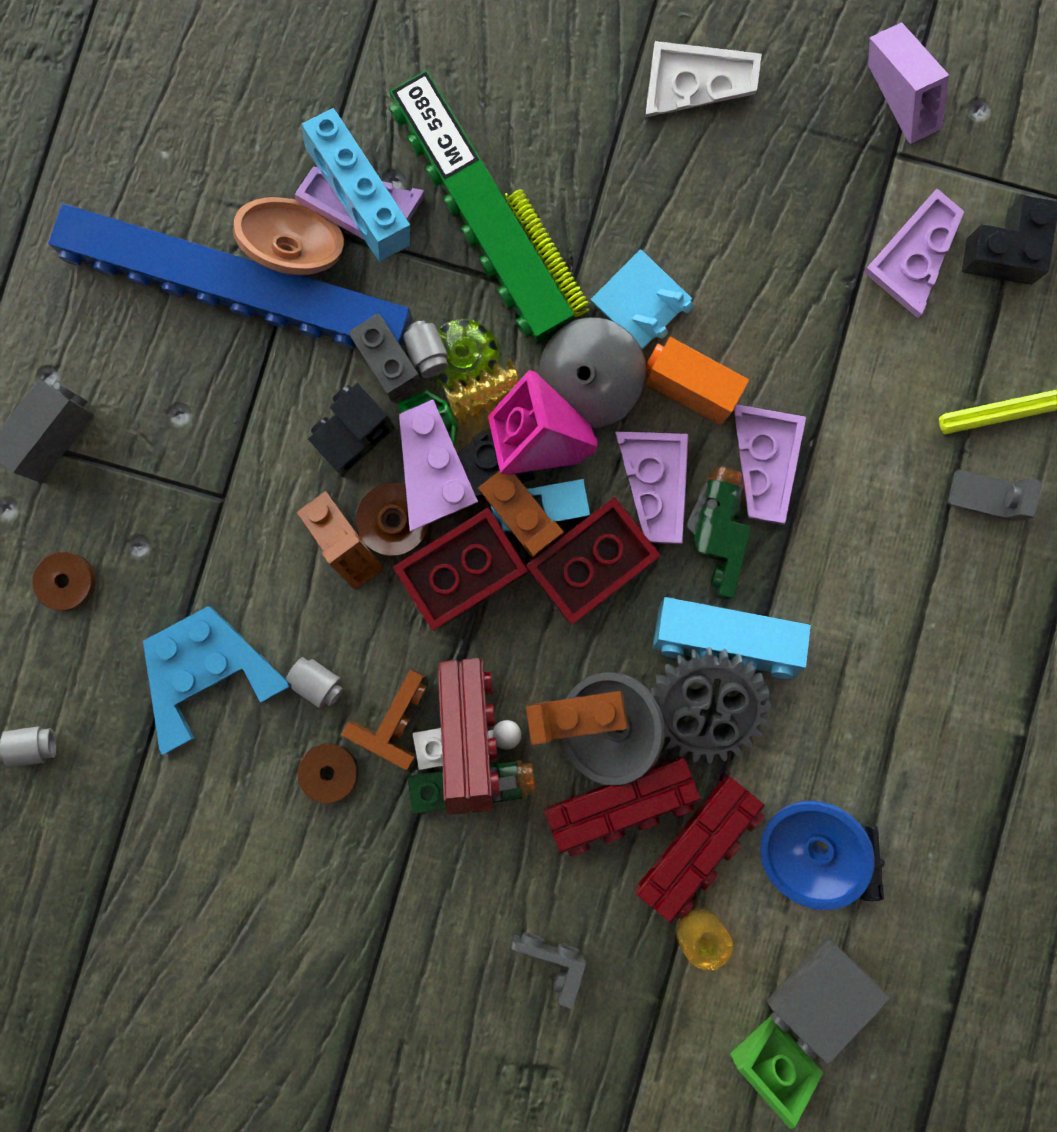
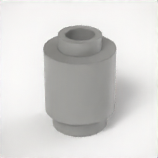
[402,321,448,378]
[286,657,343,709]
[0,726,56,768]

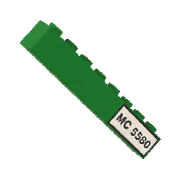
[389,70,574,345]

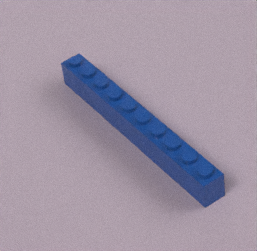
[48,203,412,349]

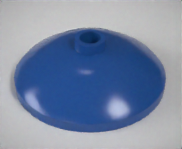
[760,801,875,910]

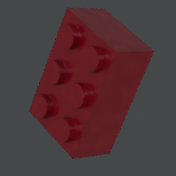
[526,497,661,626]
[393,508,528,632]

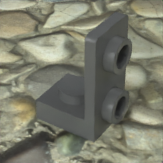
[349,314,422,402]
[948,470,1042,522]
[511,933,586,1009]

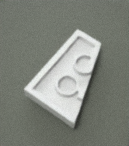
[645,41,762,118]

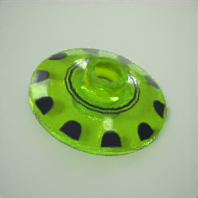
[435,319,499,390]

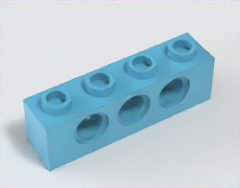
[302,108,410,262]

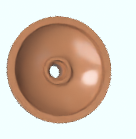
[233,197,344,276]

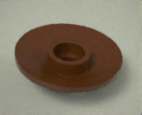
[356,483,429,556]

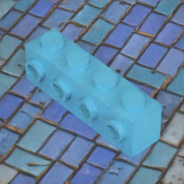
[652,597,811,679]

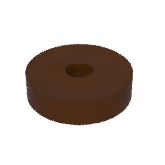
[32,552,96,611]
[297,743,358,803]

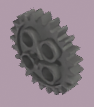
[650,647,772,763]

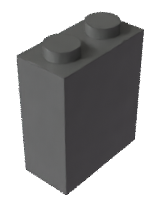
[0,378,94,483]
[766,937,891,1065]

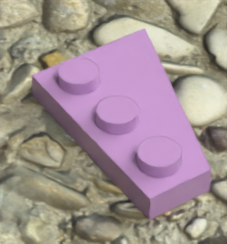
[294,166,425,240]
[863,189,964,318]
[399,400,478,532]
[734,404,806,525]
[616,432,689,544]

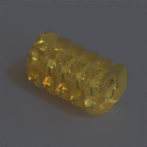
[442,358,520,426]
[675,907,733,971]

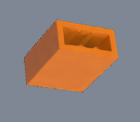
[645,337,749,426]

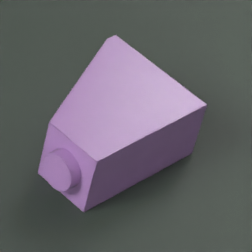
[868,22,949,144]

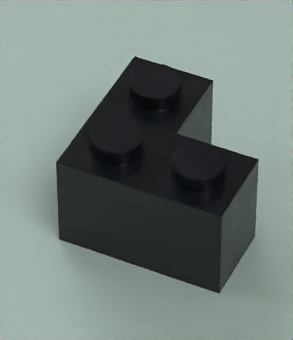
[962,195,1057,285]
[308,382,395,476]

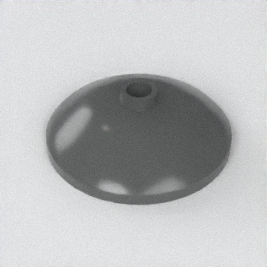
[539,317,646,428]
[561,672,664,785]

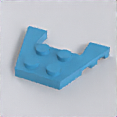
[143,606,291,755]

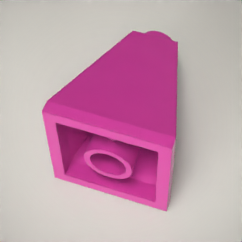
[488,370,598,475]

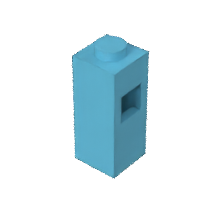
[491,479,590,534]

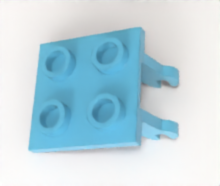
[590,249,694,350]

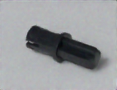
[860,824,885,902]

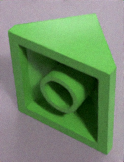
[730,1017,823,1129]

